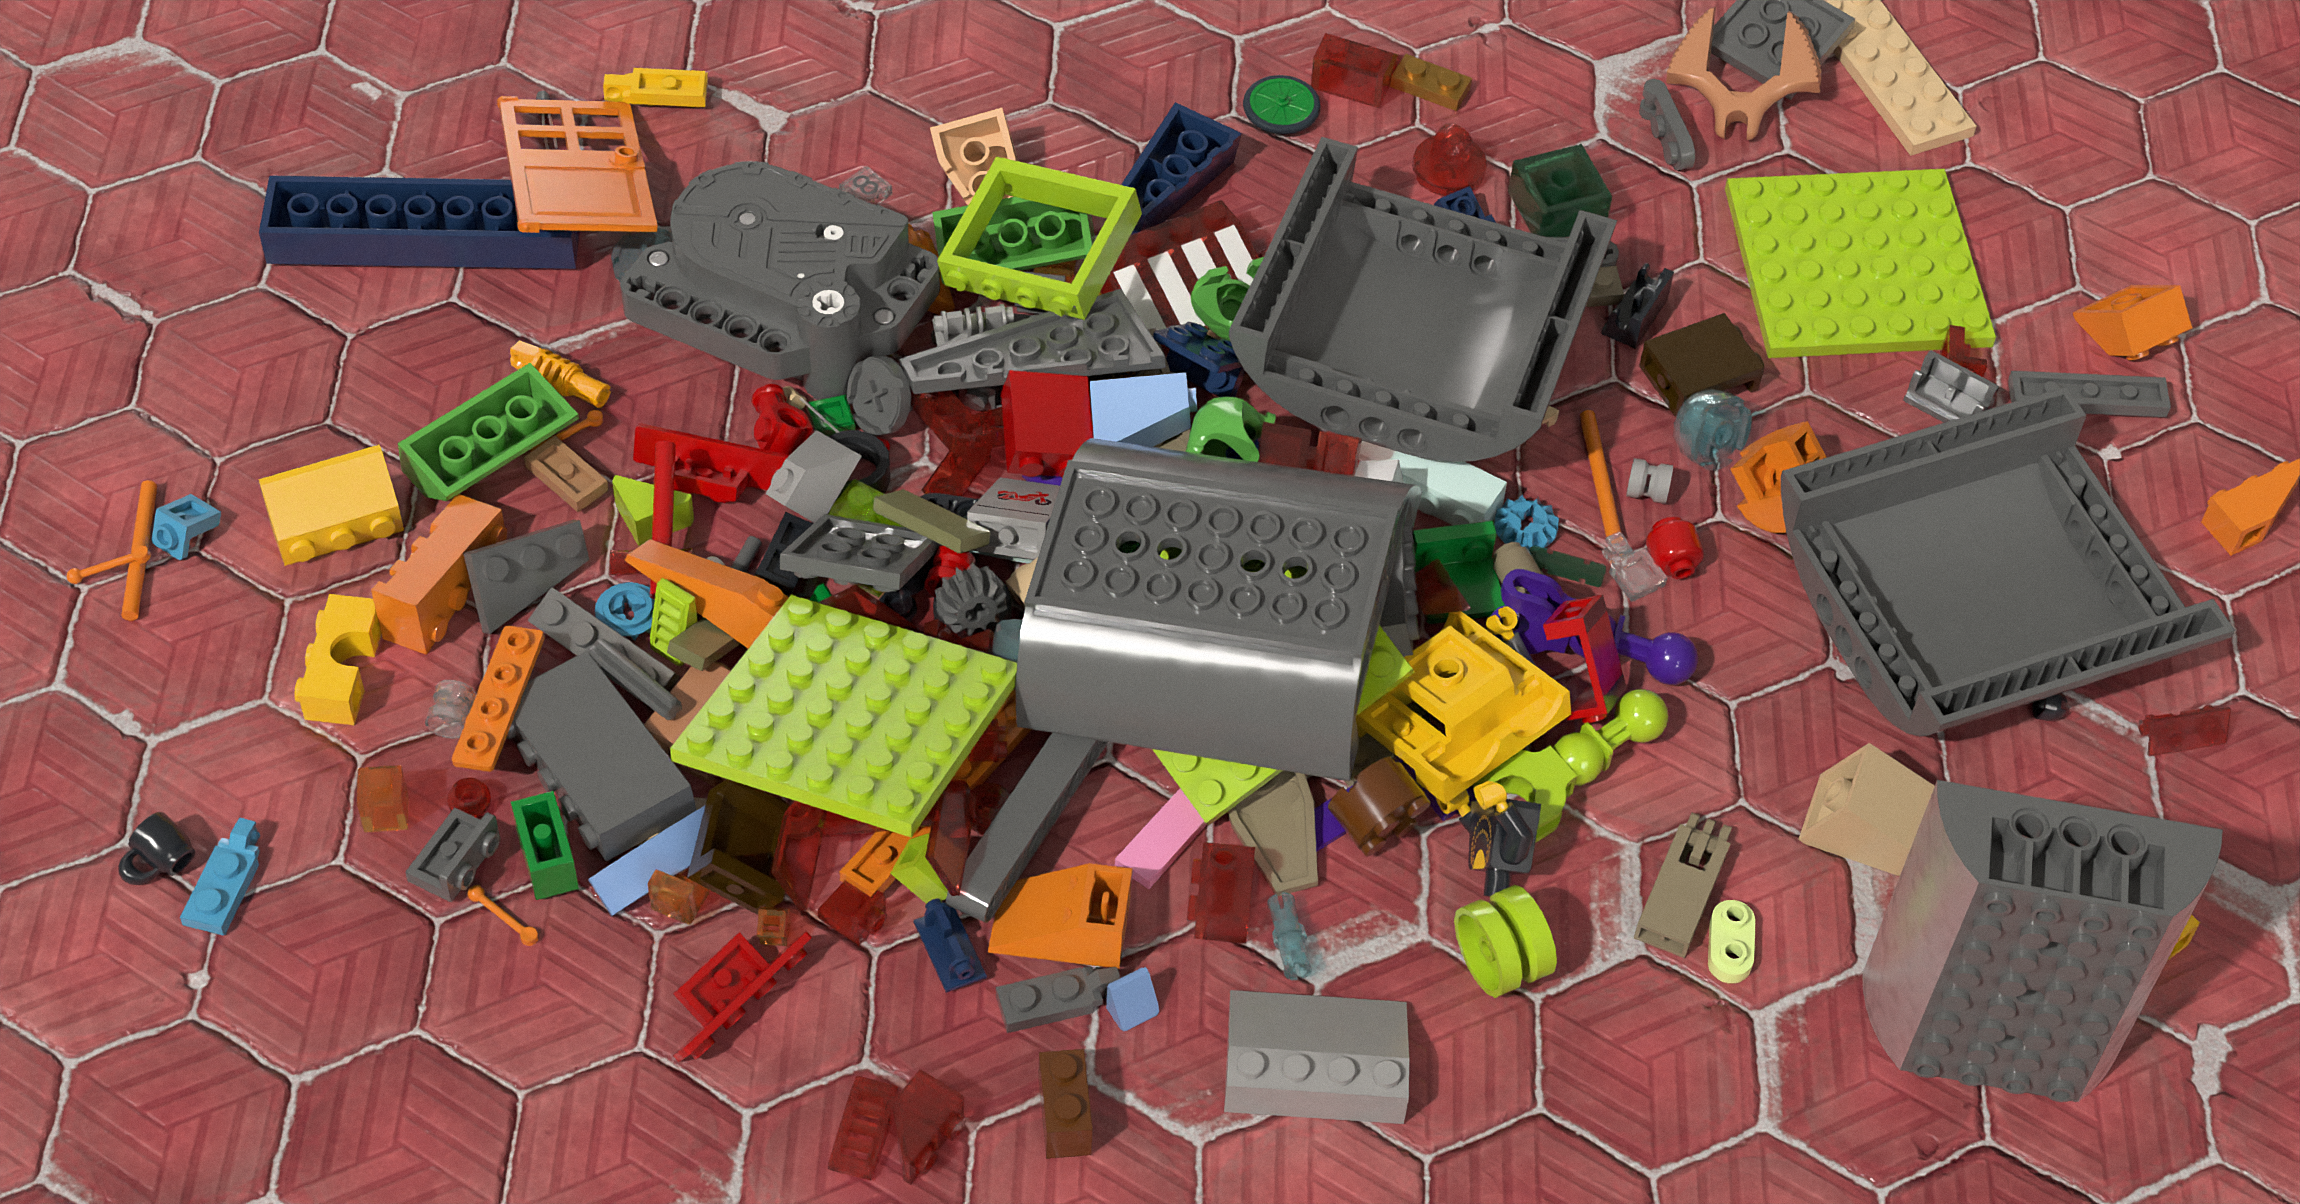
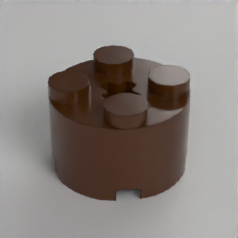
[1328,756,1431,857]

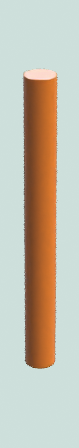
[1580,410,1622,544]
[121,480,158,621]

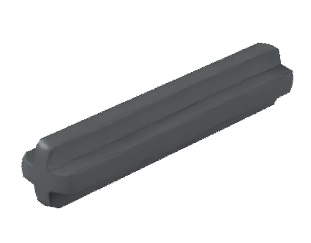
[589,639,682,720]

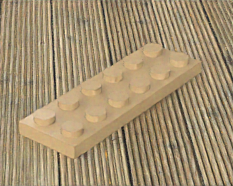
[1824,0,1977,156]

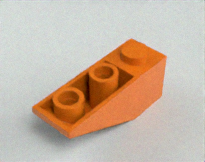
[2201,458,2300,556]

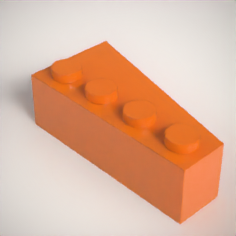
[371,494,507,655]

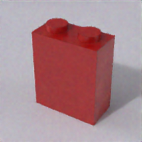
[1001,370,1093,478]

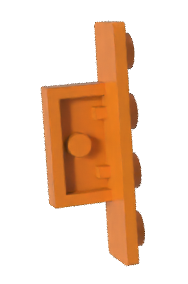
[451,626,545,772]

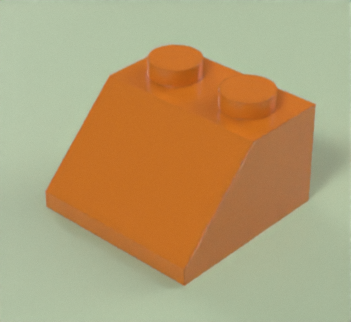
[2073,285,2192,360]

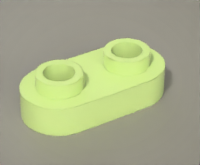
[1708,900,1755,983]

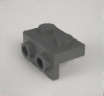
[405,807,500,903]

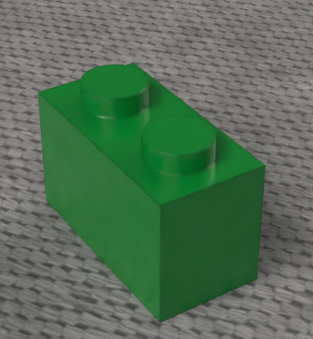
[511,791,579,900]

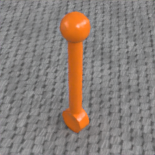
[530,410,603,452]
[66,545,151,584]
[467,885,538,946]

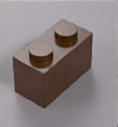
[1038,1049,1093,1159]

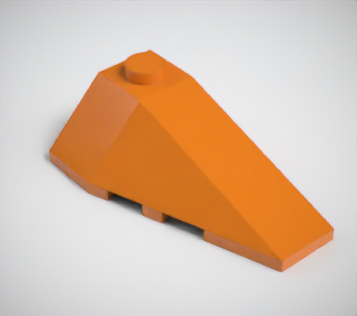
[625,539,789,649]

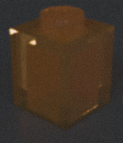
[357,765,409,832]

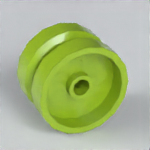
[1454,885,1557,998]

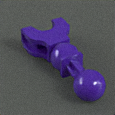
[1486,569,1698,685]

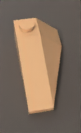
[930,108,1018,205]

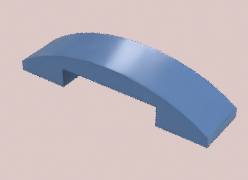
[588,806,705,917]

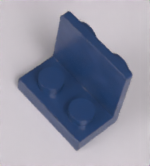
[1152,322,1246,397]

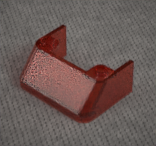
[771,779,976,911]

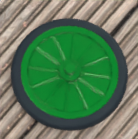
[1243,75,1321,134]

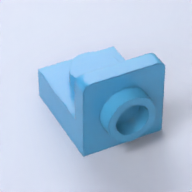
[151,494,221,560]

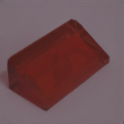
[1415,559,1471,615]

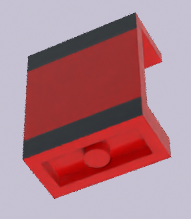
[1543,594,1627,723]

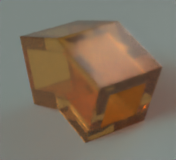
[756,906,791,946]

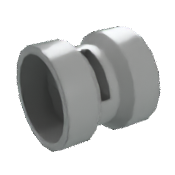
[1626,458,1673,504]

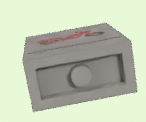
[967,477,1060,560]

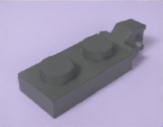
[996,967,1120,1033]

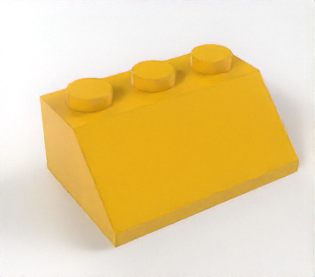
[258,444,404,566]

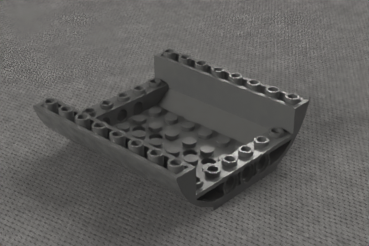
[1016,438,1422,781]

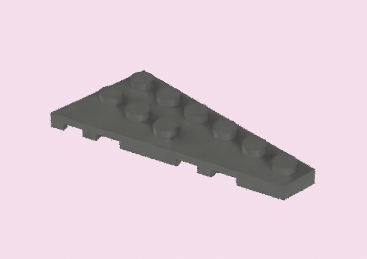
[899,289,1166,394]

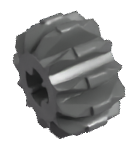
[935,563,1007,636]

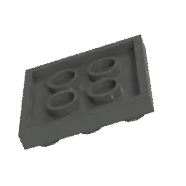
[1711,0,1855,100]
[780,514,940,592]

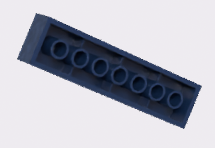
[259,176,580,269]

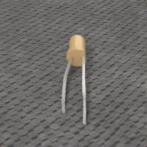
[783,386,840,433]

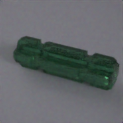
[1529,545,1606,587]

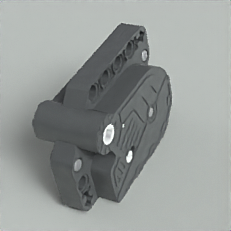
[620,161,940,400]

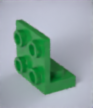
[1413,521,1505,624]

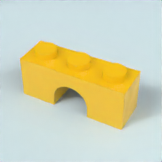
[295,594,381,725]

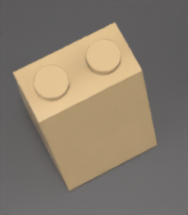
[1798,743,1935,876]

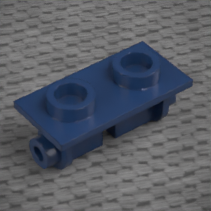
[913,898,987,993]

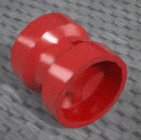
[925,545,976,598]

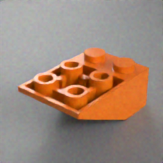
[988,863,1133,969]

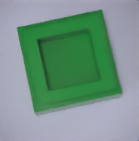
[807,394,855,437]

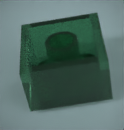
[1508,144,1612,238]

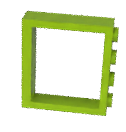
[937,156,1142,320]

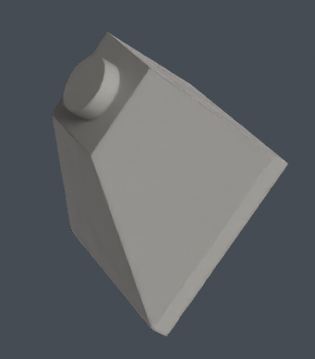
[766,430,862,523]

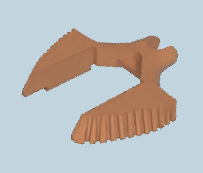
[1666,7,1822,140]

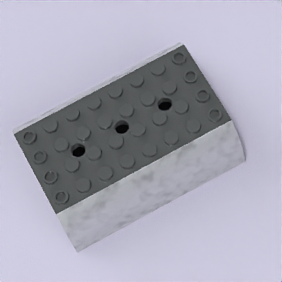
[1863,780,2223,1102]

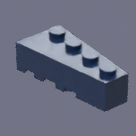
[1121,102,1242,244]

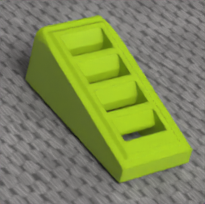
[650,578,698,666]

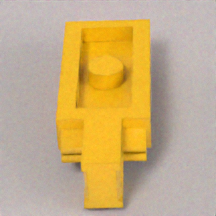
[603,68,708,107]

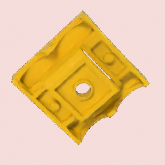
[1356,607,1571,804]

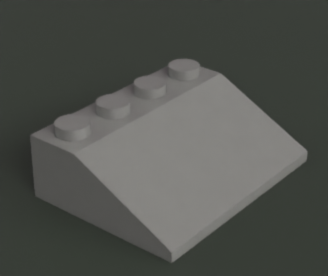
[1224,990,1409,1124]

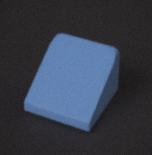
[1106,967,1159,1031]

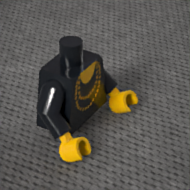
[1436,781,1541,897]

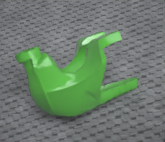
[1190,257,1264,341]
[1185,397,1276,462]

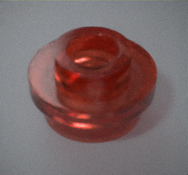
[447,777,491,818]

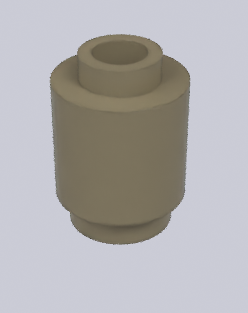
[1492,542,1543,594]

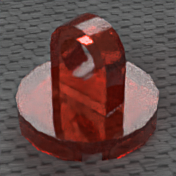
[1412,123,1487,196]

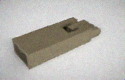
[1634,812,1732,958]

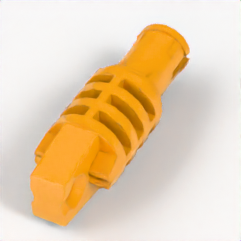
[510,341,611,408]

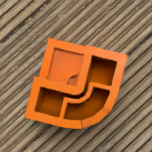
[1730,421,1827,533]

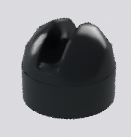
[2032,693,2068,721]

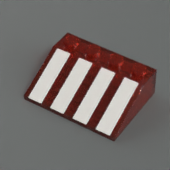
[1100,200,1259,348]

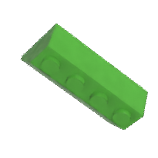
[932,197,1095,285]
[398,363,579,501]

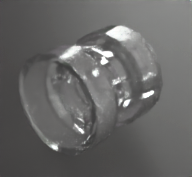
[425,680,477,739]

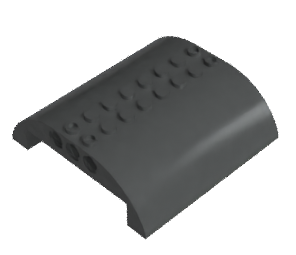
[1229,137,1617,462]
[1781,386,2235,736]

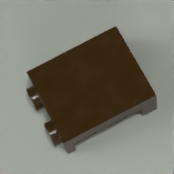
[1639,313,1765,421]
[687,779,802,915]

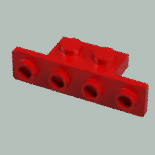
[633,423,790,503]
[673,931,812,1062]

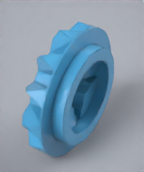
[1494,495,1559,551]
[595,582,655,641]

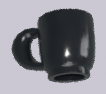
[118,812,195,885]

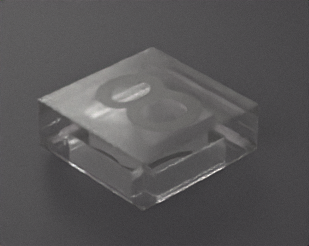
[839,166,892,205]

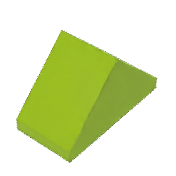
[612,475,694,546]

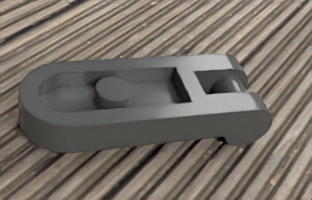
[1639,79,1695,171]

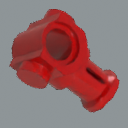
[751,384,814,455]

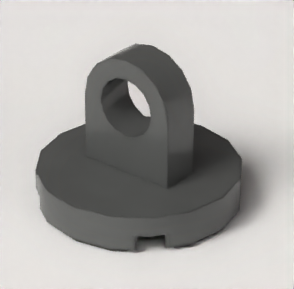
[847,355,924,436]

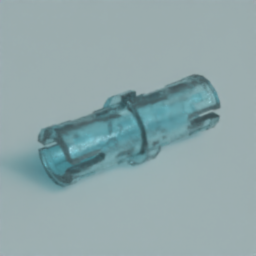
[1267,892,1312,980]

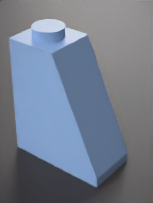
[1090,373,1198,447]

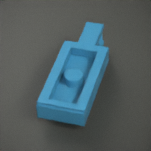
[180,817,260,936]

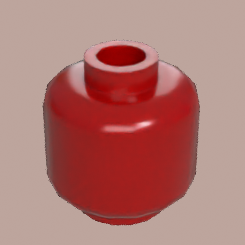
[1646,516,1704,579]

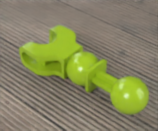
[1473,689,1668,843]

